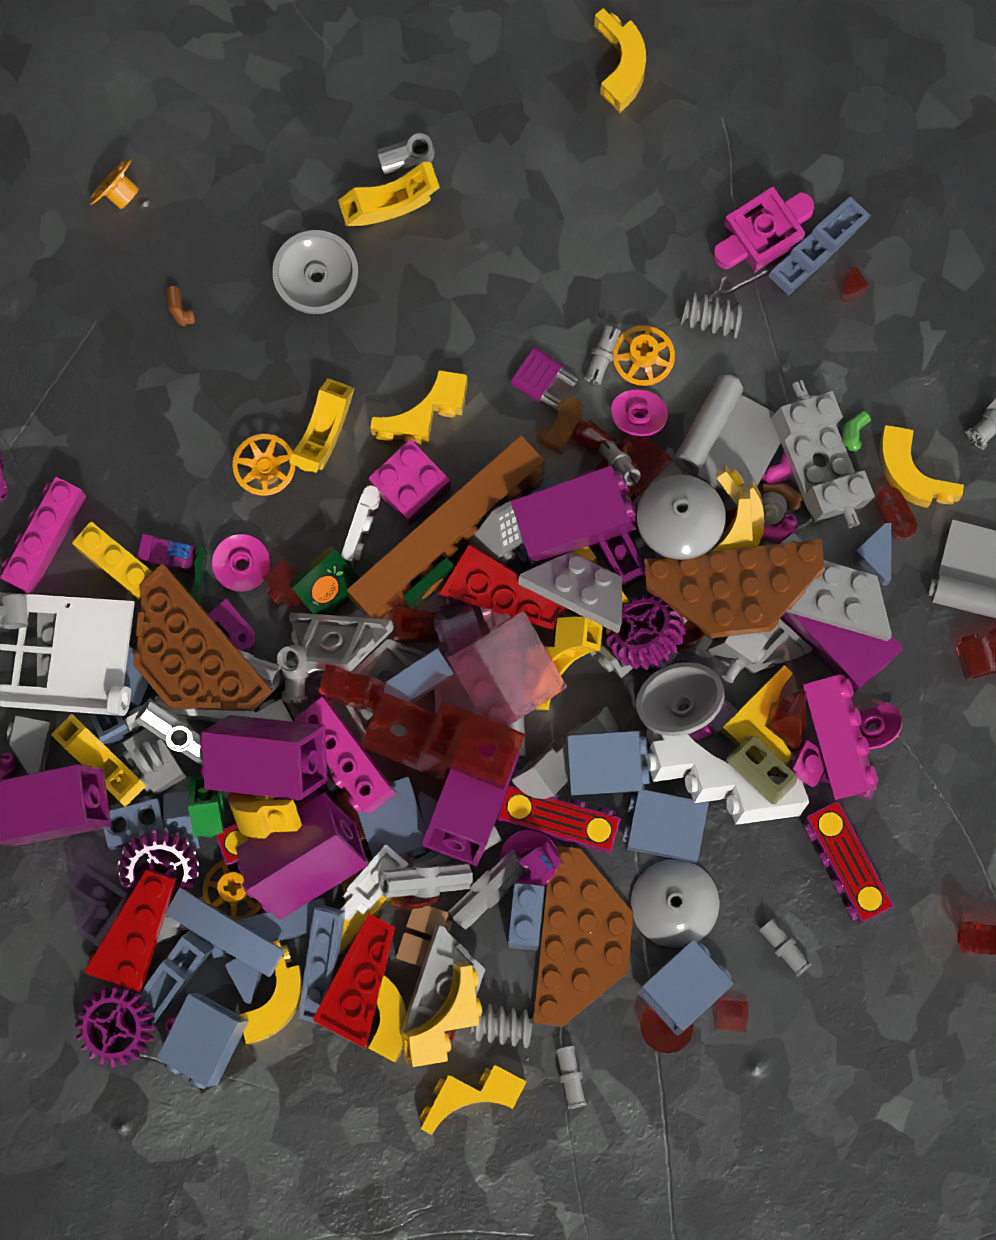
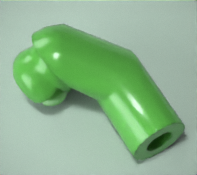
[842,410,871,452]

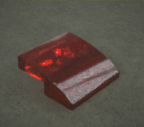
[595,434,673,502]

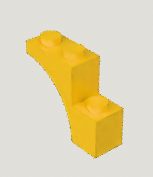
[370,371,468,446]
[522,617,603,710]
[402,961,482,1067]
[419,1065,526,1135]

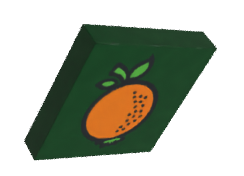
[288,545,359,615]
[403,558,454,614]

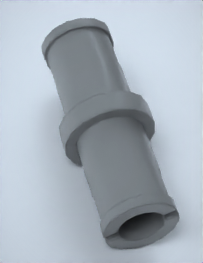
[584,325,621,385]
[599,441,641,486]
[759,919,812,977]
[555,1046,587,1109]

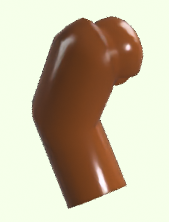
[166,286,195,327]
[762,482,802,511]

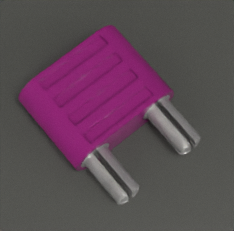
[510,347,578,410]

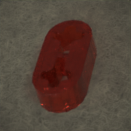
[876,487,917,541]

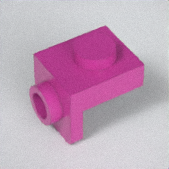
[790,740,826,787]

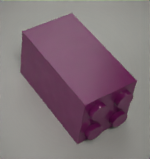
[511,466,637,564]
[782,612,903,695]
[200,715,328,800]
[421,731,520,866]
[0,765,111,846]
[236,793,368,920]

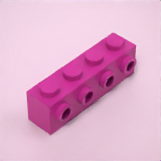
[0,477,86,594]
[803,675,878,800]
[295,697,397,815]

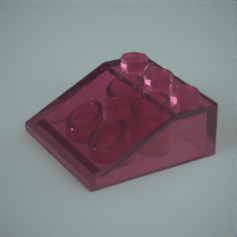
[447,610,567,735]

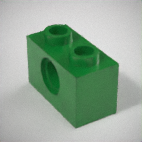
[188,776,225,838]

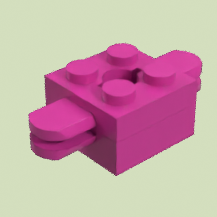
[714,187,814,273]

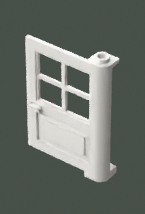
[0,592,135,716]

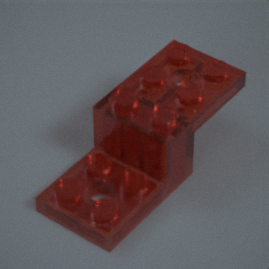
[360,692,525,790]

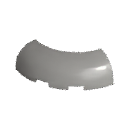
[512,706,619,799]

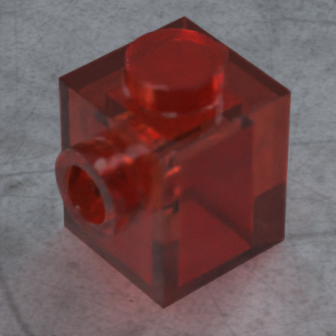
[262,559,302,608]

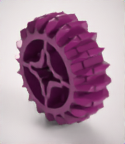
[606,593,686,670]
[118,827,199,901]
[74,985,156,1067]

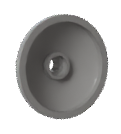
[273,230,358,314]
[637,475,726,559]
[636,662,724,736]
[631,859,719,948]

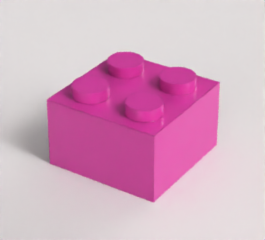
[368,439,451,526]

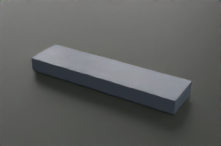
[298,904,346,1024]

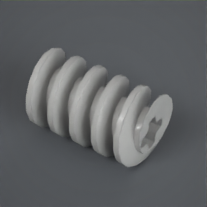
[681,291,743,339]
[470,1004,534,1048]

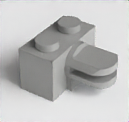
[123,729,187,795]

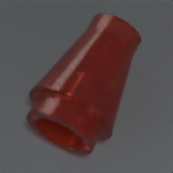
[572,419,616,450]

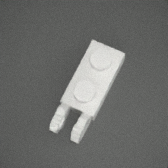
[341,485,380,567]

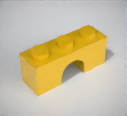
[72,522,153,602]

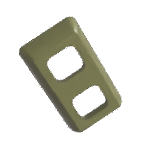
[726,736,797,805]

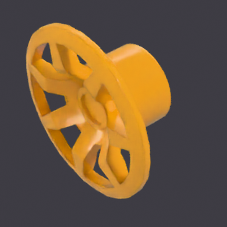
[89,157,139,209]
[613,326,675,386]
[232,434,295,496]
[203,860,262,920]

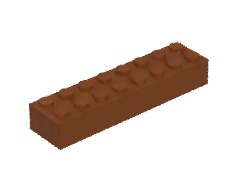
[347,436,545,620]

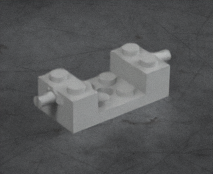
[771,380,875,528]
[706,633,768,683]

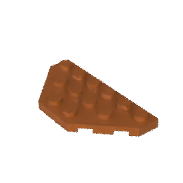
[644,539,825,638]
[133,563,274,711]
[533,846,634,1027]

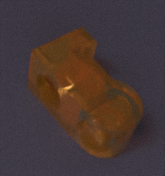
[537,397,583,455]

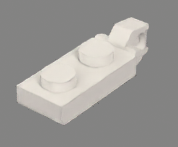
[341,845,409,921]

